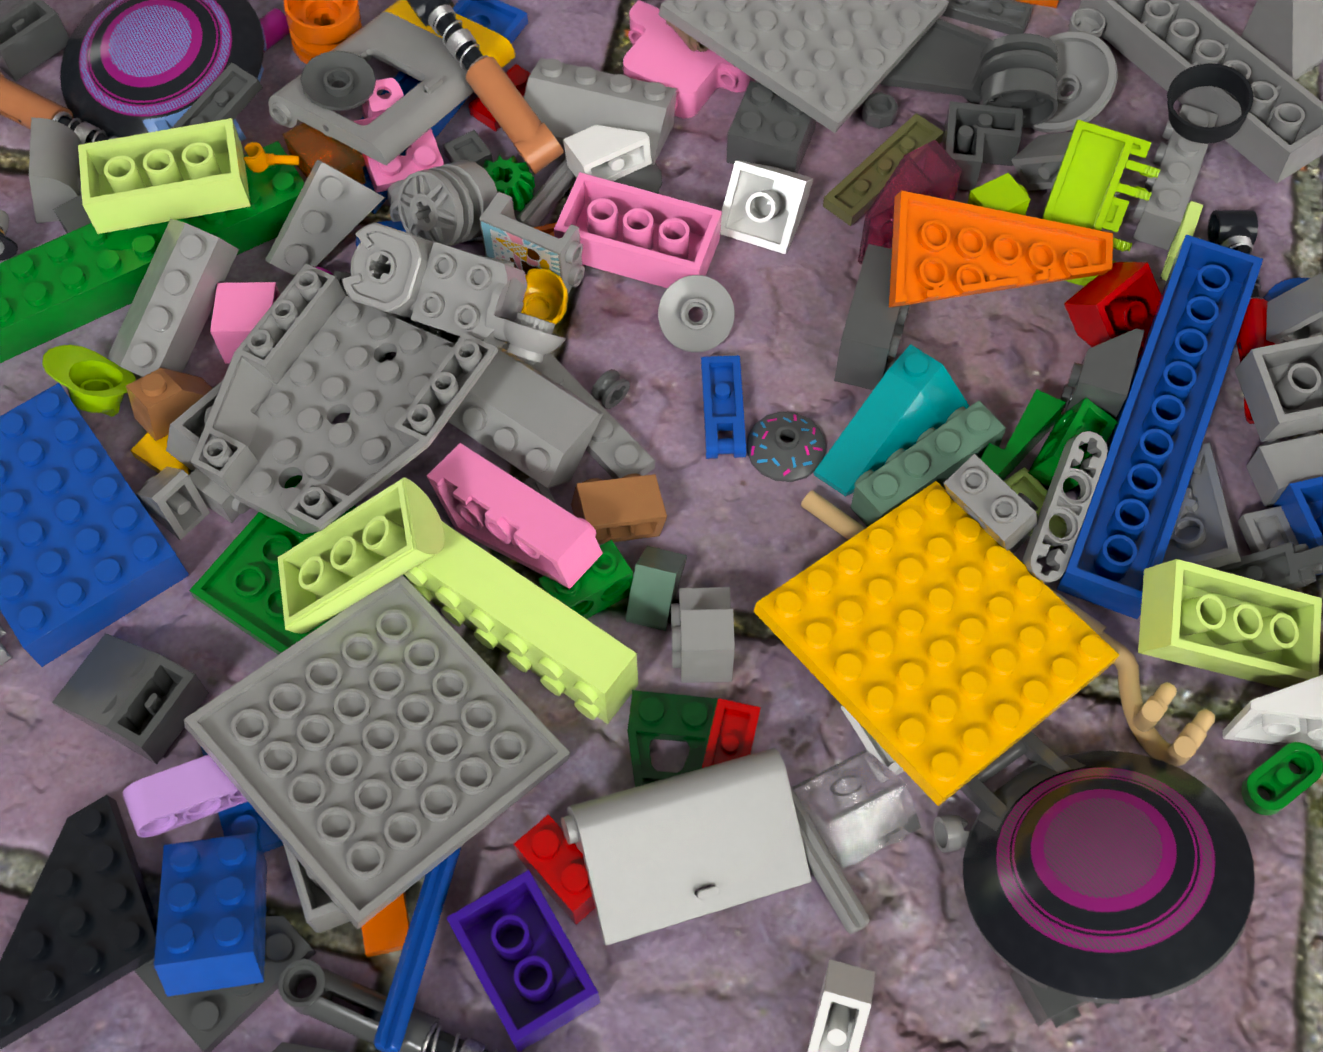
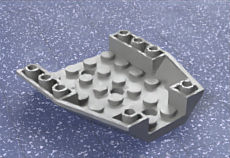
[191,263,498,534]

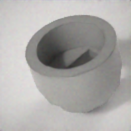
[933,815,970,853]

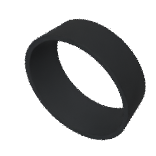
[1167,63,1253,144]

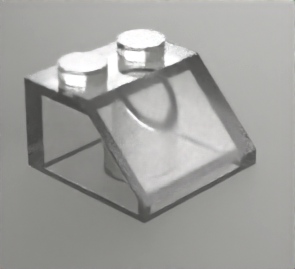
[792,749,921,869]

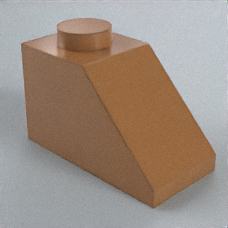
[126,368,213,441]

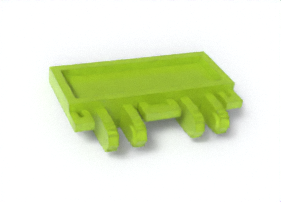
[1041,119,1161,286]

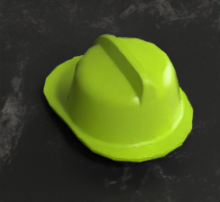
[42,345,136,417]

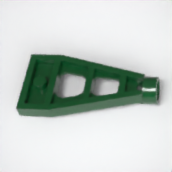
[627,690,718,787]

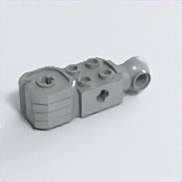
[342,222,566,363]

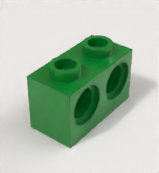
[1028,397,1117,493]
[538,539,633,619]

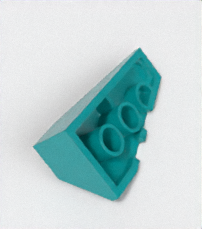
[814,344,970,497]

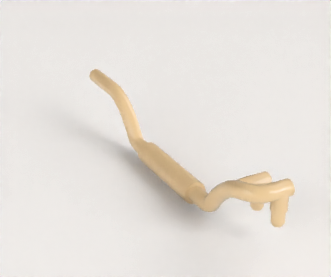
[801,490,1215,767]

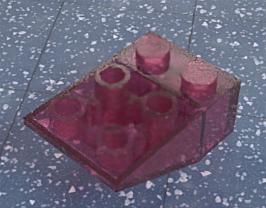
[858,140,962,265]

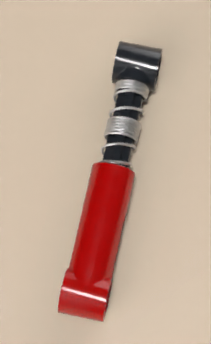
[1207,210,1276,424]

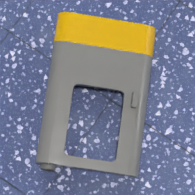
[268,0,515,165]

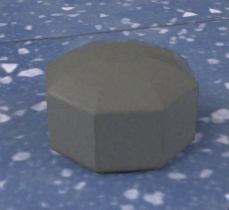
[861,92,898,129]

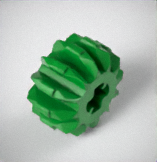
[483,154,535,212]

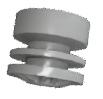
[398,160,498,246]

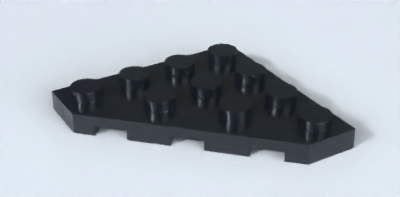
[0,795,158,1049]

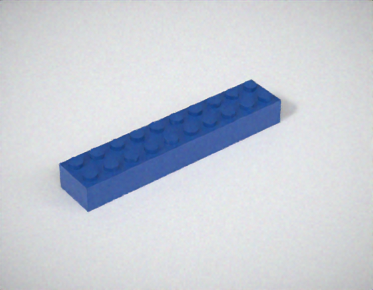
[1057,234,1263,619]

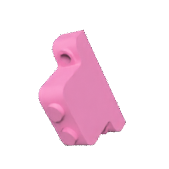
[623,0,755,119]

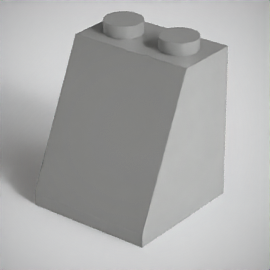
[1241,0,1323,80]

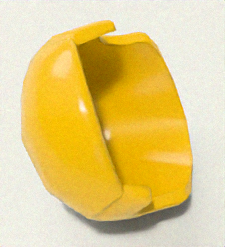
[521,268,568,325]

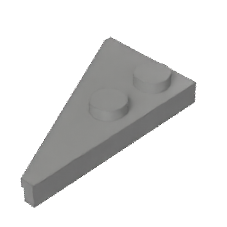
[1162,442,1241,568]

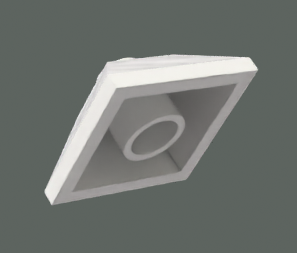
[720,160,814,254]

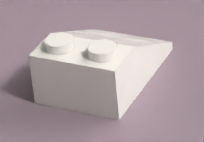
[1222,675,1323,750]

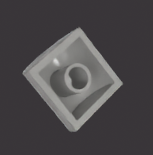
[29,118,82,223]

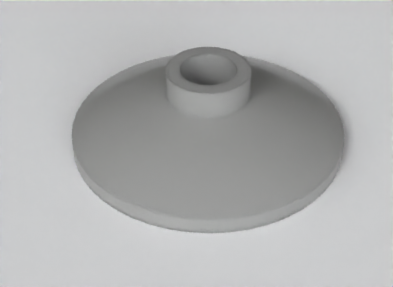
[658,275,735,352]

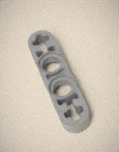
[1022,431,1108,584]

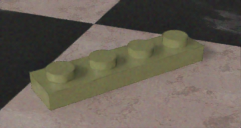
[823,113,944,226]

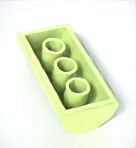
[278,477,445,634]

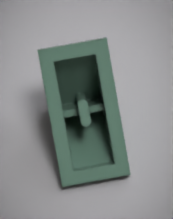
[626,546,687,631]

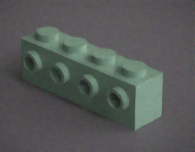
[850,401,1006,527]

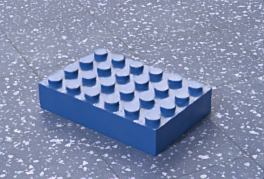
[0,383,189,667]

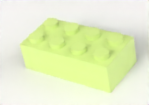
[78,118,251,234]
[1138,559,1322,689]

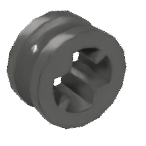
[591,369,630,409]

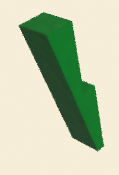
[981,389,1066,480]

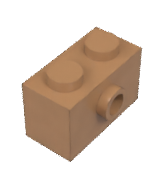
[571,473,667,544]

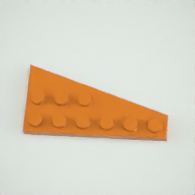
[889,190,1113,308]

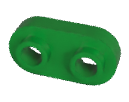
[1241,742,1323,815]

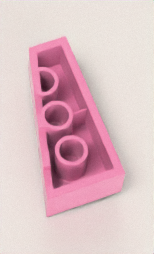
[427,443,603,589]

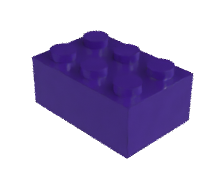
[446,870,601,1052]

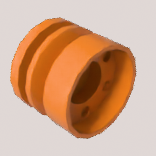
[283,0,362,64]

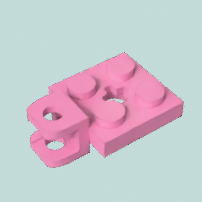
[354,78,445,193]

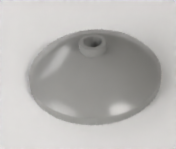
[1030,31,1118,133]

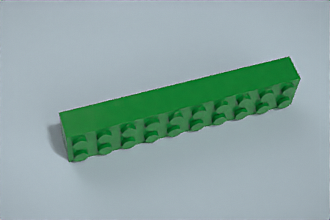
[0,141,305,363]

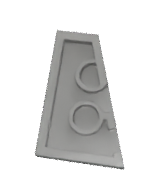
[265,160,385,276]

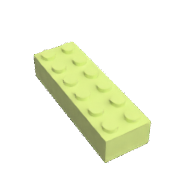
[404,522,638,724]

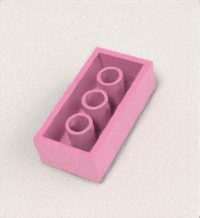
[554,172,722,288]

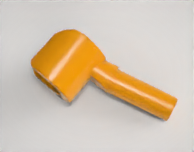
[243,142,300,173]

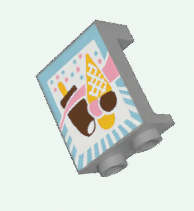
[479,192,585,293]

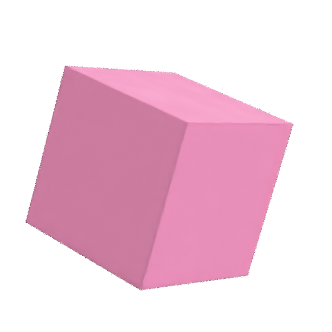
[210,282,280,364]

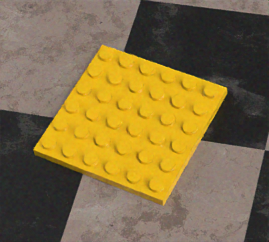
[753,481,1119,806]

